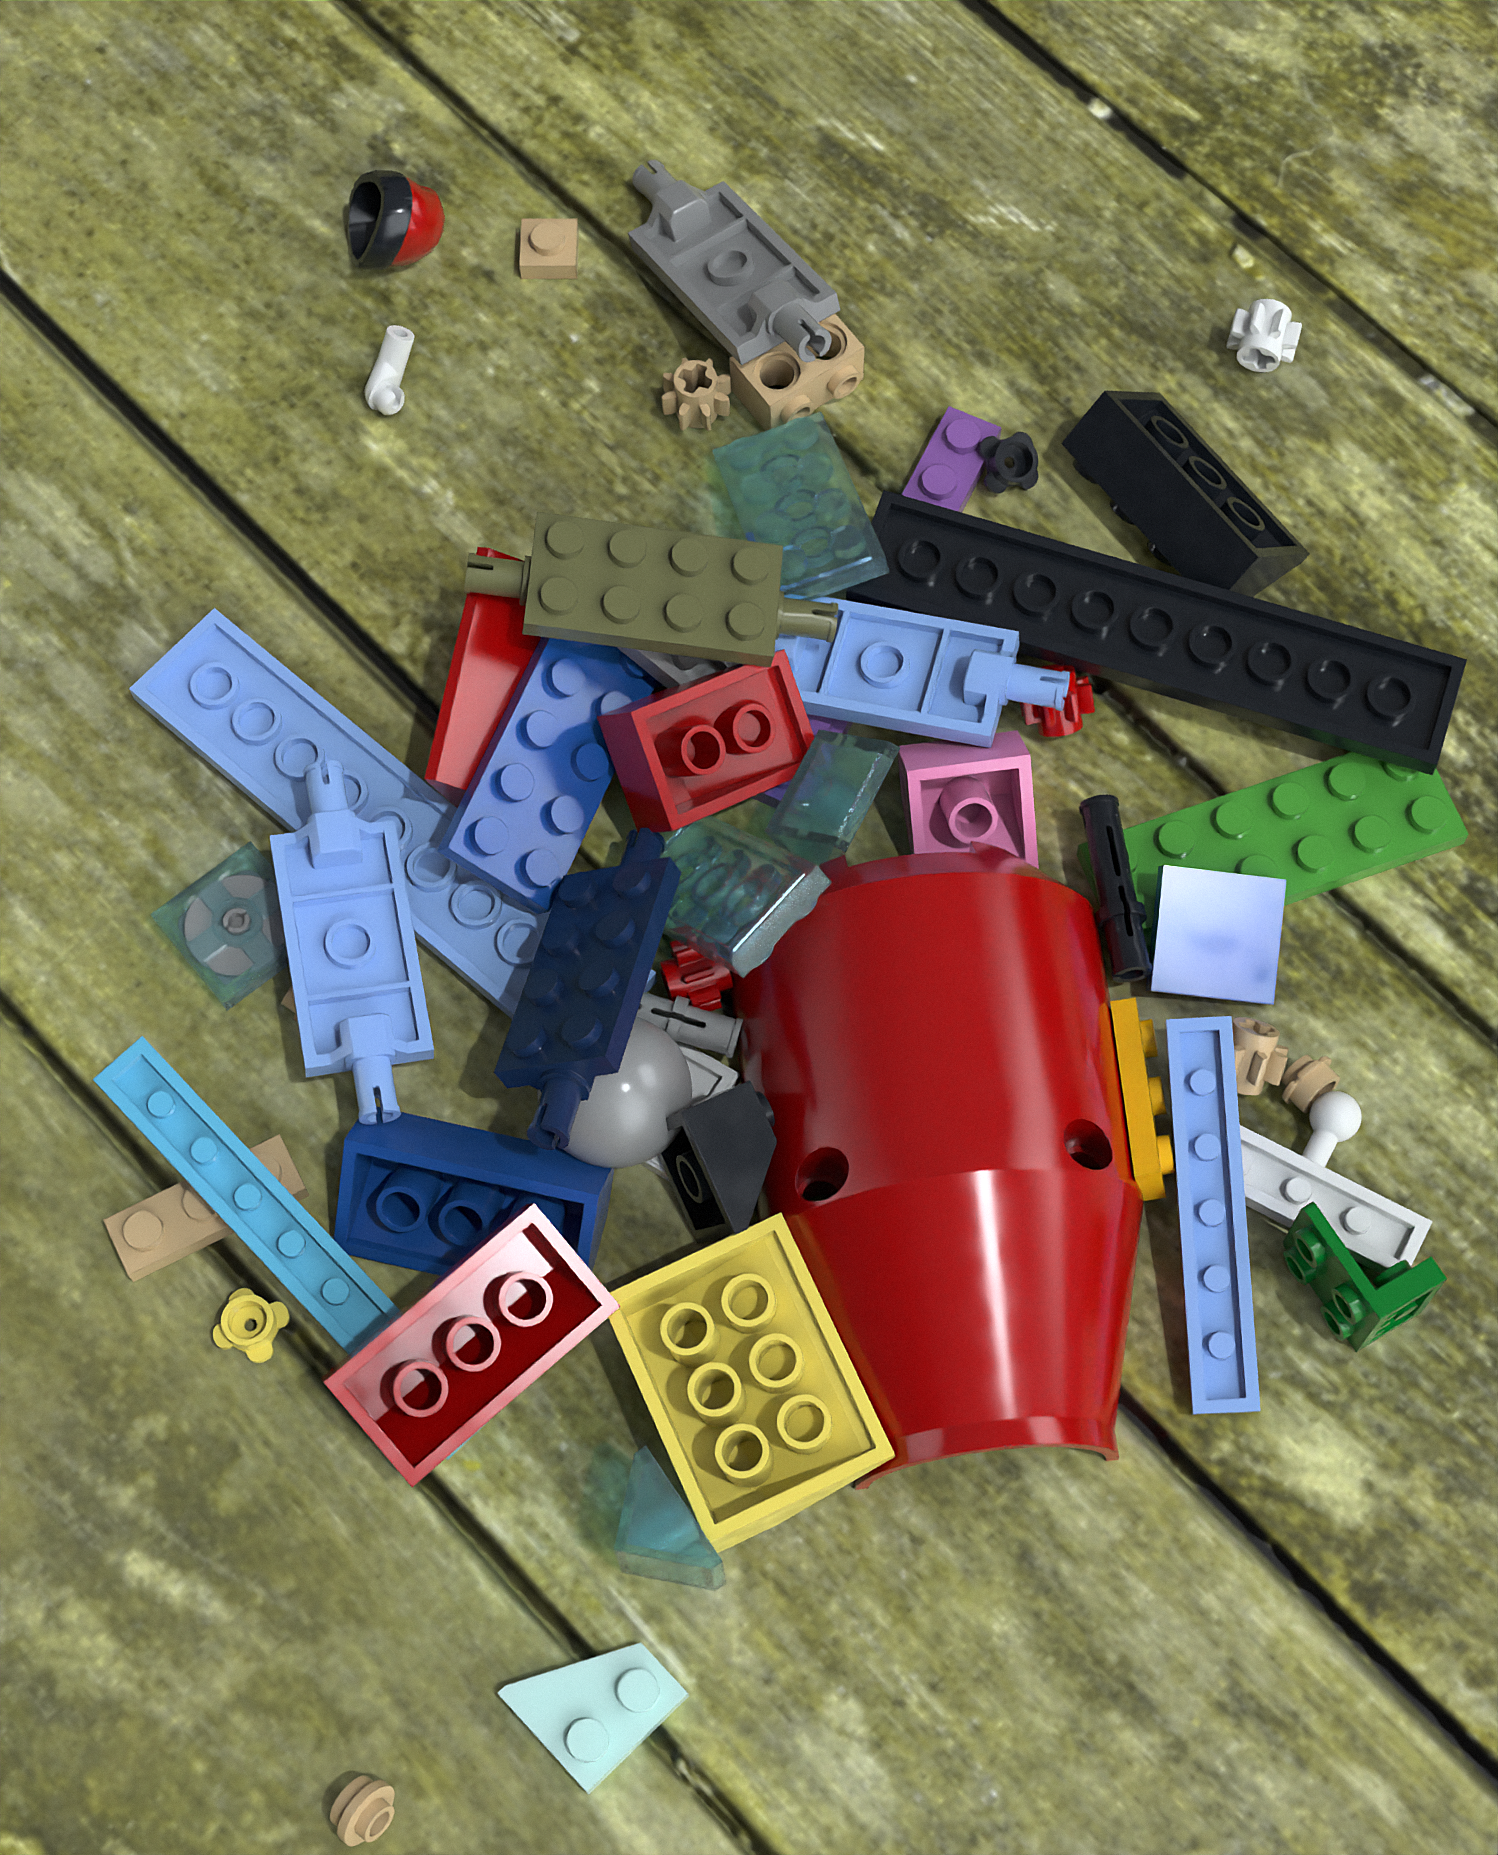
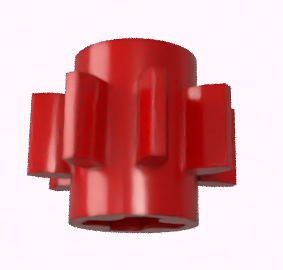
[1020,664,1095,737]
[659,933,733,1011]

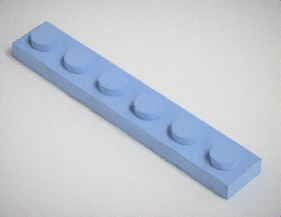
[1165,1016,1261,1415]

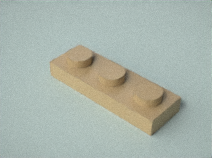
[103,1134,310,1282]

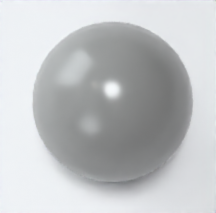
[537,1016,692,1169]

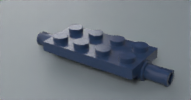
[494,828,682,1150]

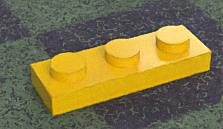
[1110,997,1175,1201]

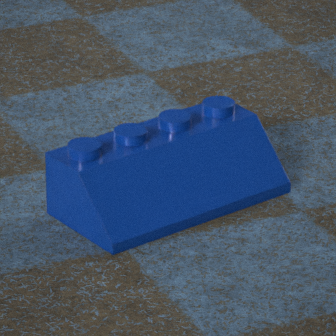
[334,1106,614,1276]

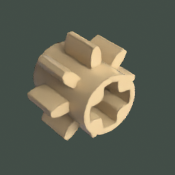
[661,358,731,431]
[1232,1017,1289,1095]

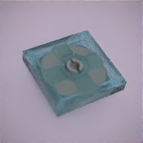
[150,841,288,1011]

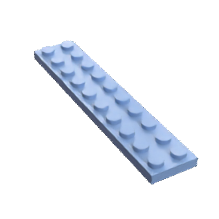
[129,608,657,1019]

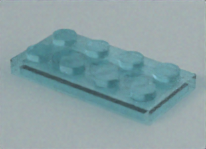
[712,411,890,601]
[660,815,832,978]

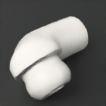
[364,325,415,415]

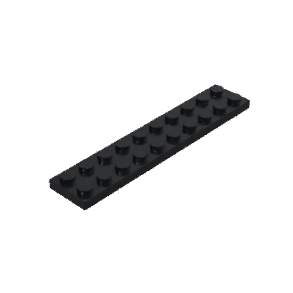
[846,490,1467,775]

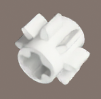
[1226,299,1302,372]

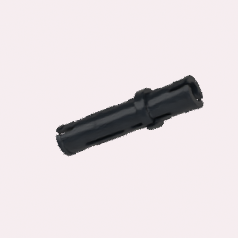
[1079,794,1153,982]

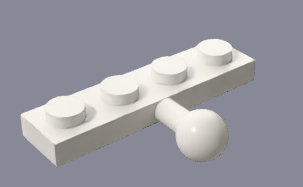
[1172,1091,1433,1274]

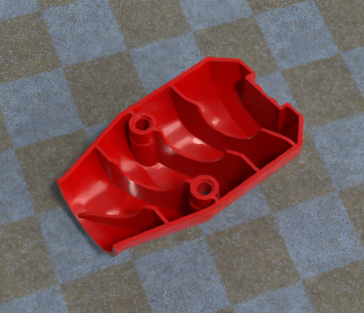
[728,841,1144,1490]

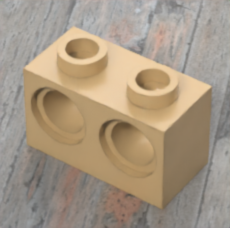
[730,314,865,437]

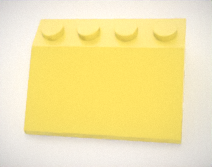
[608,1213,896,1553]

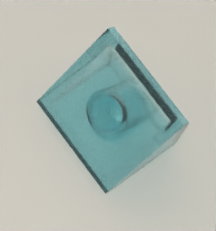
[765,729,900,876]
[614,1446,726,1591]

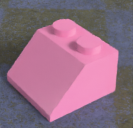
[897,730,1039,869]

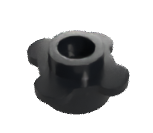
[978,432,1039,494]

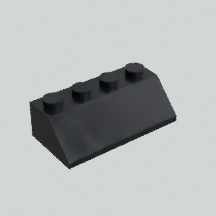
[1061,391,1310,597]

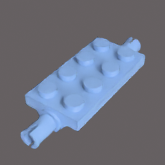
[775,589,1070,748]
[270,760,434,1125]

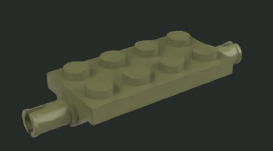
[464,512,838,667]

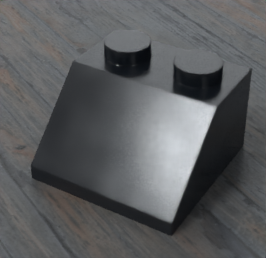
[658,1081,777,1244]

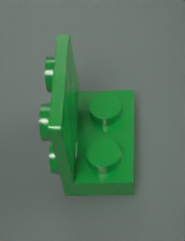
[1283,1202,1447,1352]

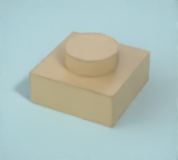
[519,218,579,279]

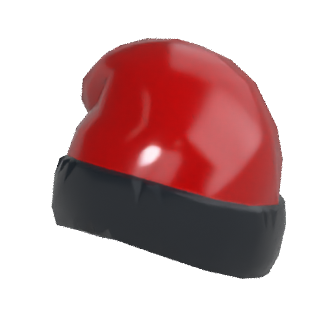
[348,170,445,270]

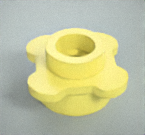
[213,1288,290,1363]

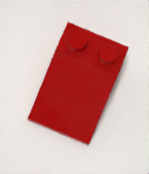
[597,649,824,833]

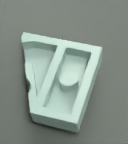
[498,1643,689,1795]

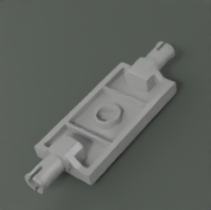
[628,160,840,365]

